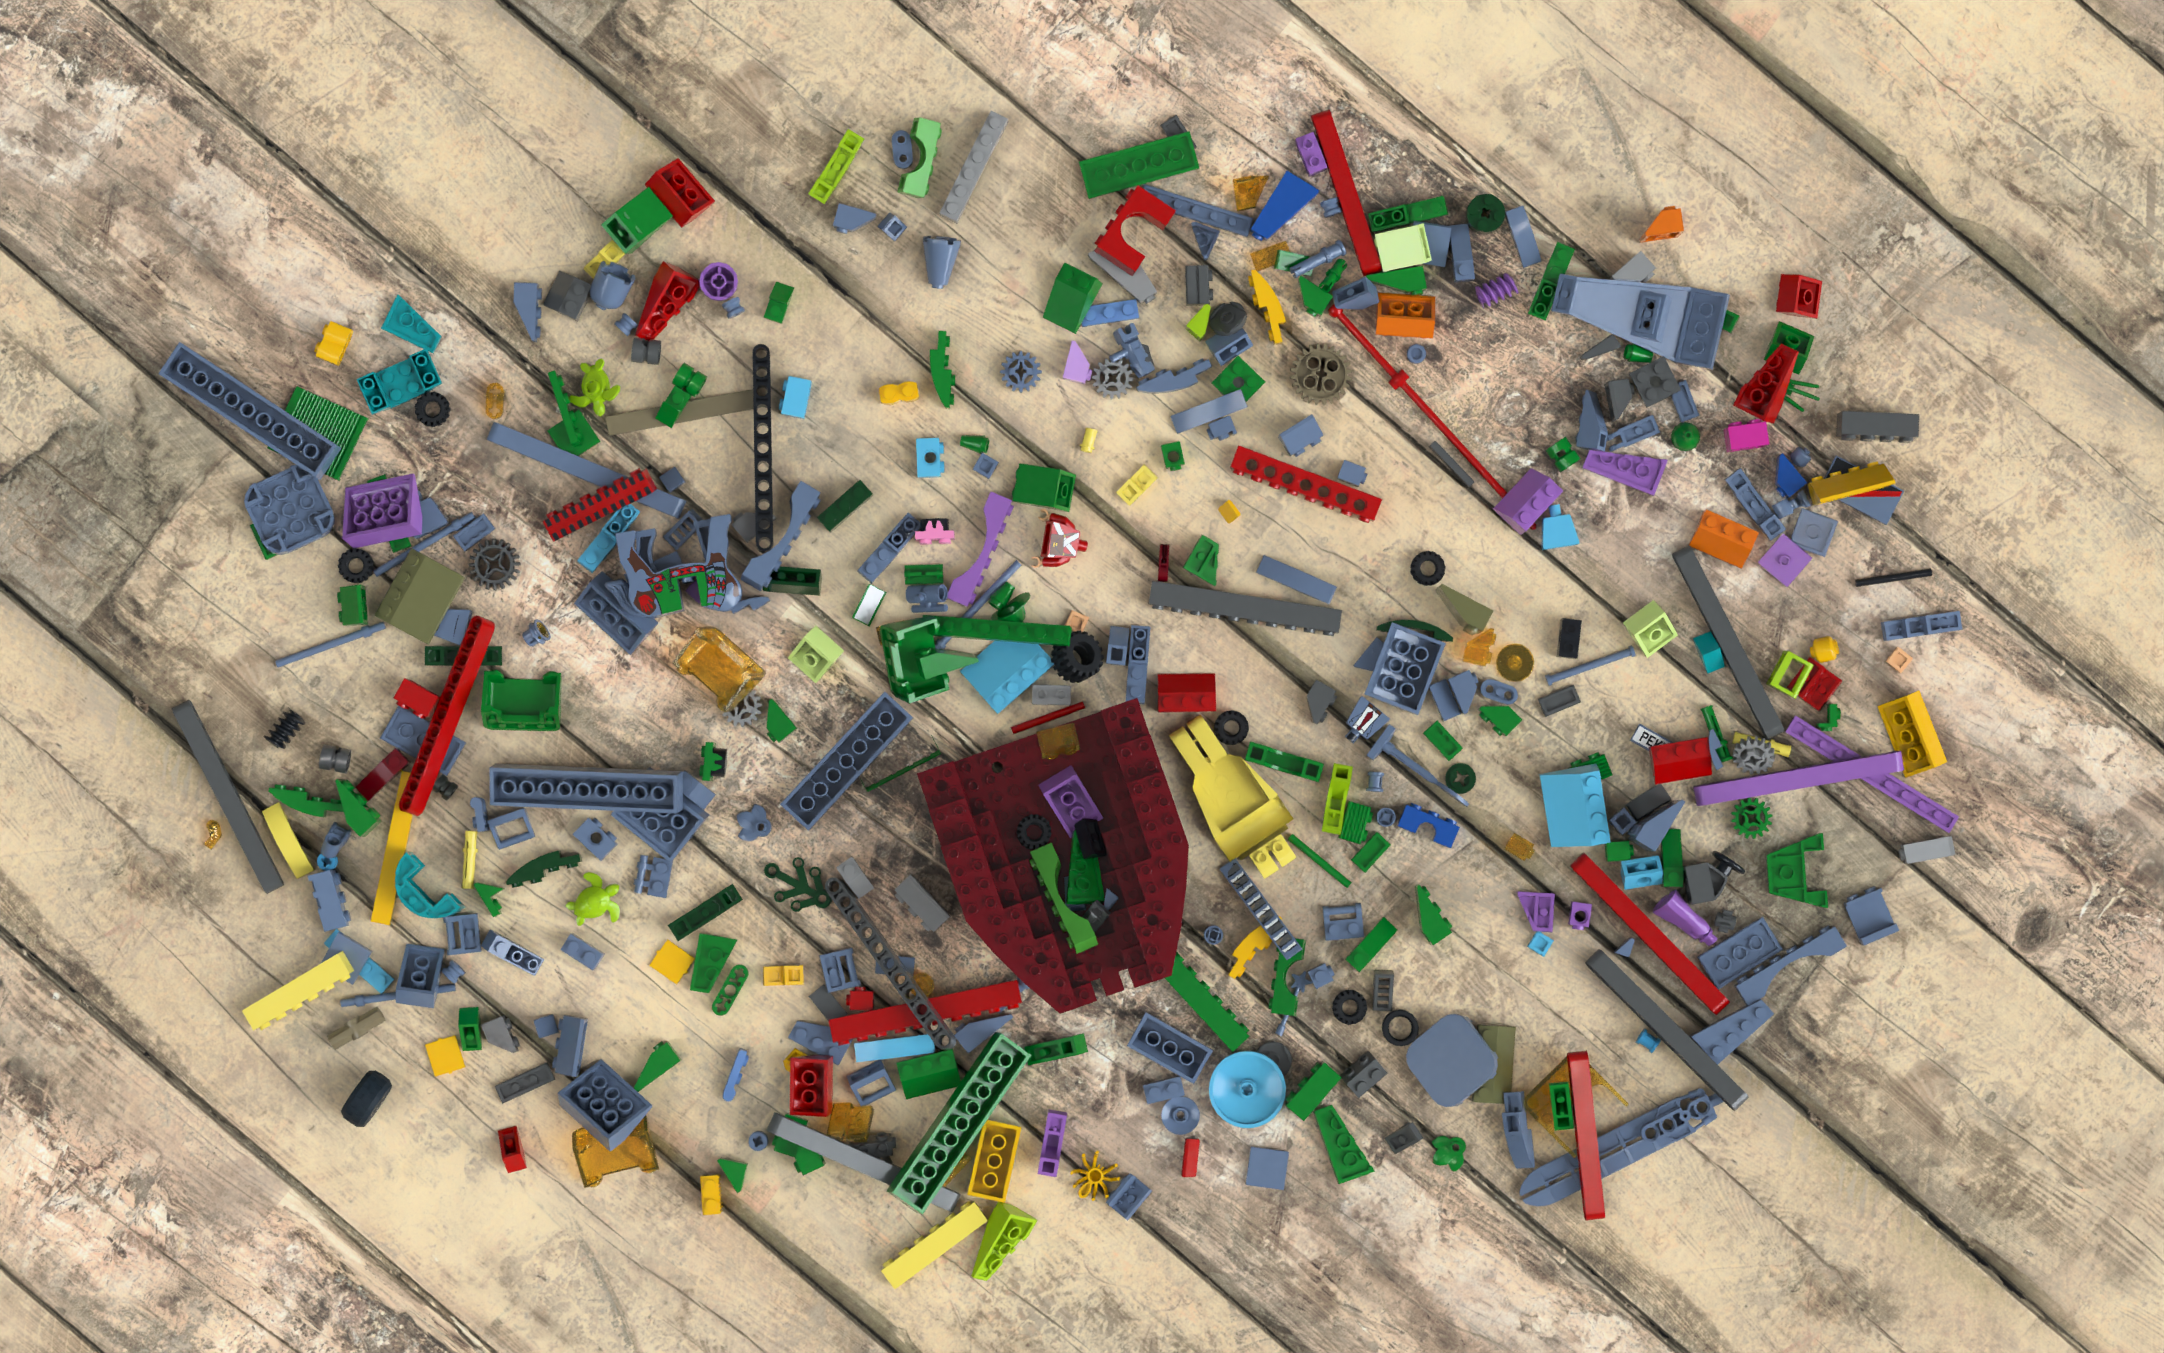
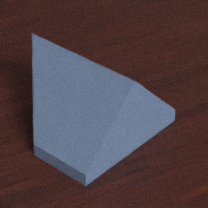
[1191,222,1220,261]

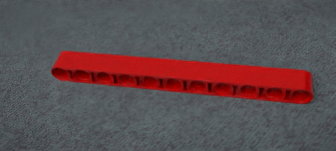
[399,615,495,816]
[1570,852,1730,1016]

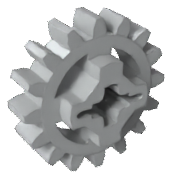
[1092,358,1133,400]
[721,685,763,727]
[1733,736,1775,775]

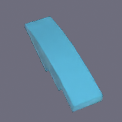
[854,1034,935,1062]

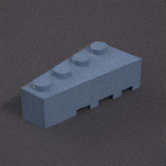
[1689,999,1774,1065]

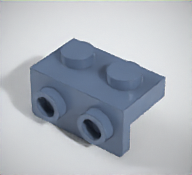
[1106,1173,1152,1221]

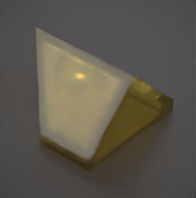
[1232,176,1269,211]

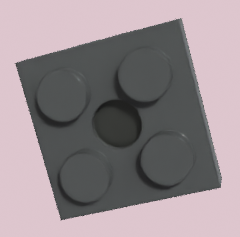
[1629,356,1681,408]

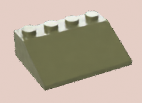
[374,548,465,645]
[1435,584,1493,636]

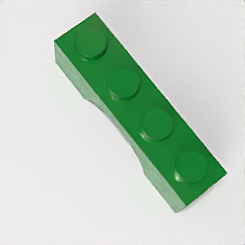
[1244,741,1324,782]
[1269,938,1306,1017]

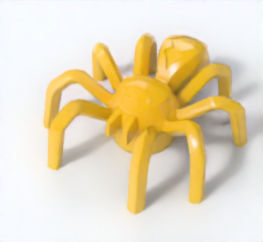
[1070,1151,1120,1201]

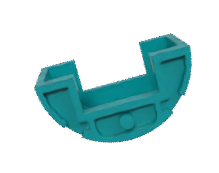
[395,852,466,918]

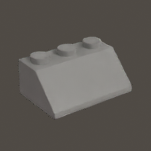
[894,874,951,932]

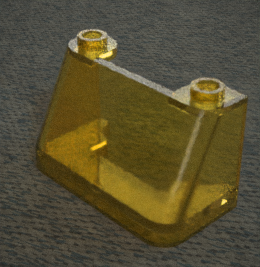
[673,626,766,712]
[572,1115,659,1188]

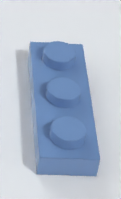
[1082,299,1139,327]

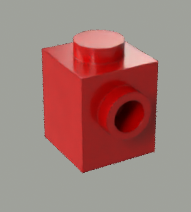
[846,987,874,1011]

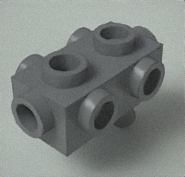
[849,1132,896,1163]

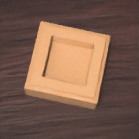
[1065,610,1089,633]
[1885,646,1913,673]

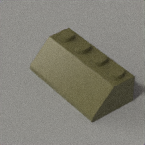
[1472,1024,1516,1104]

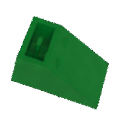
[601,187,673,254]
[335,779,382,837]
[1415,884,1452,945]

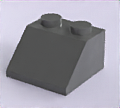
[543,271,591,322]

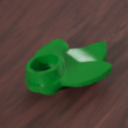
[1432,1136,1466,1172]

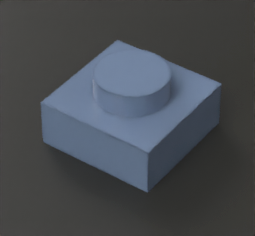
[973,453,999,479]

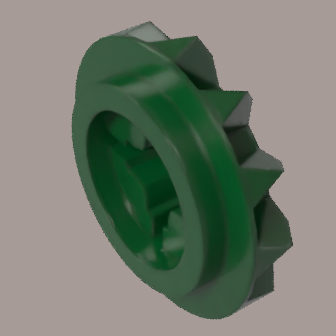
[1445,763,1476,794]

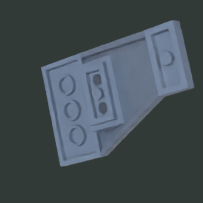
[1551,274,1730,370]

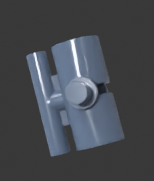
[906,584,948,613]

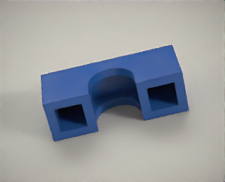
[1397,803,1460,848]

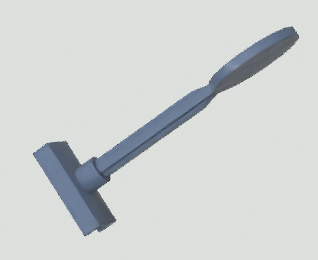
[1367,724,1469,807]

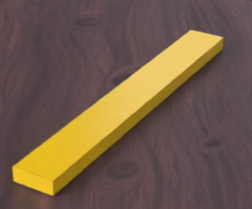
[371,771,413,925]

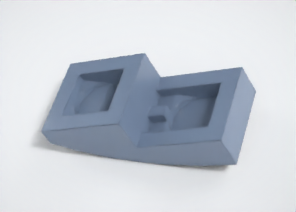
[731,597,770,614]
[1709,729,1724,770]

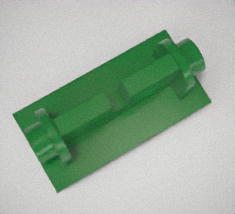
[904,564,943,585]

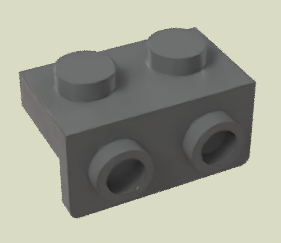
[1340,1051,1388,1098]

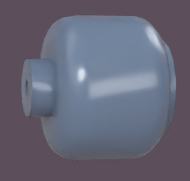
[1790,447,1811,468]

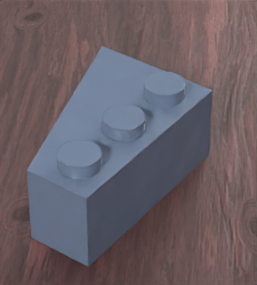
[308,870,351,932]

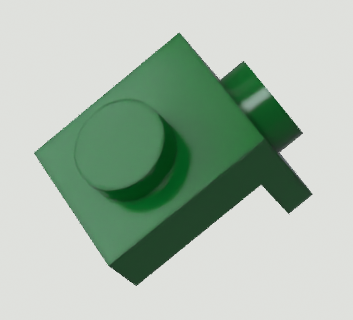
[1816,704,1841,731]

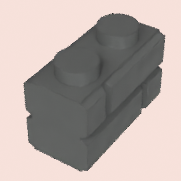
[1185,265,1213,306]

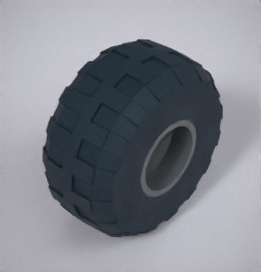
[341,1070,392,1127]

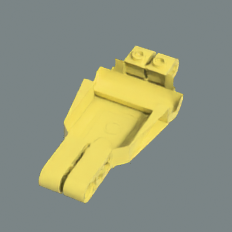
[1168,714,1297,879]

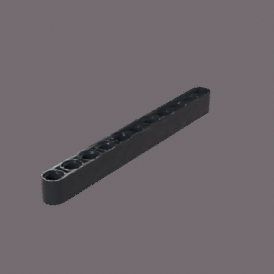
[753,344,773,553]

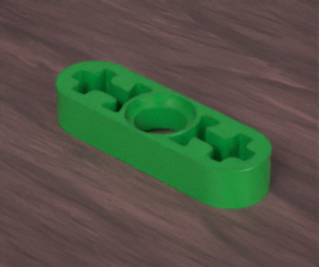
[712,965,749,1016]

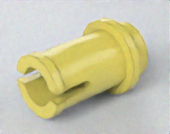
[1080,428,1098,453]

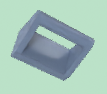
[488,808,535,850]
[846,1060,896,1107]

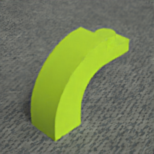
[1321,763,1353,835]

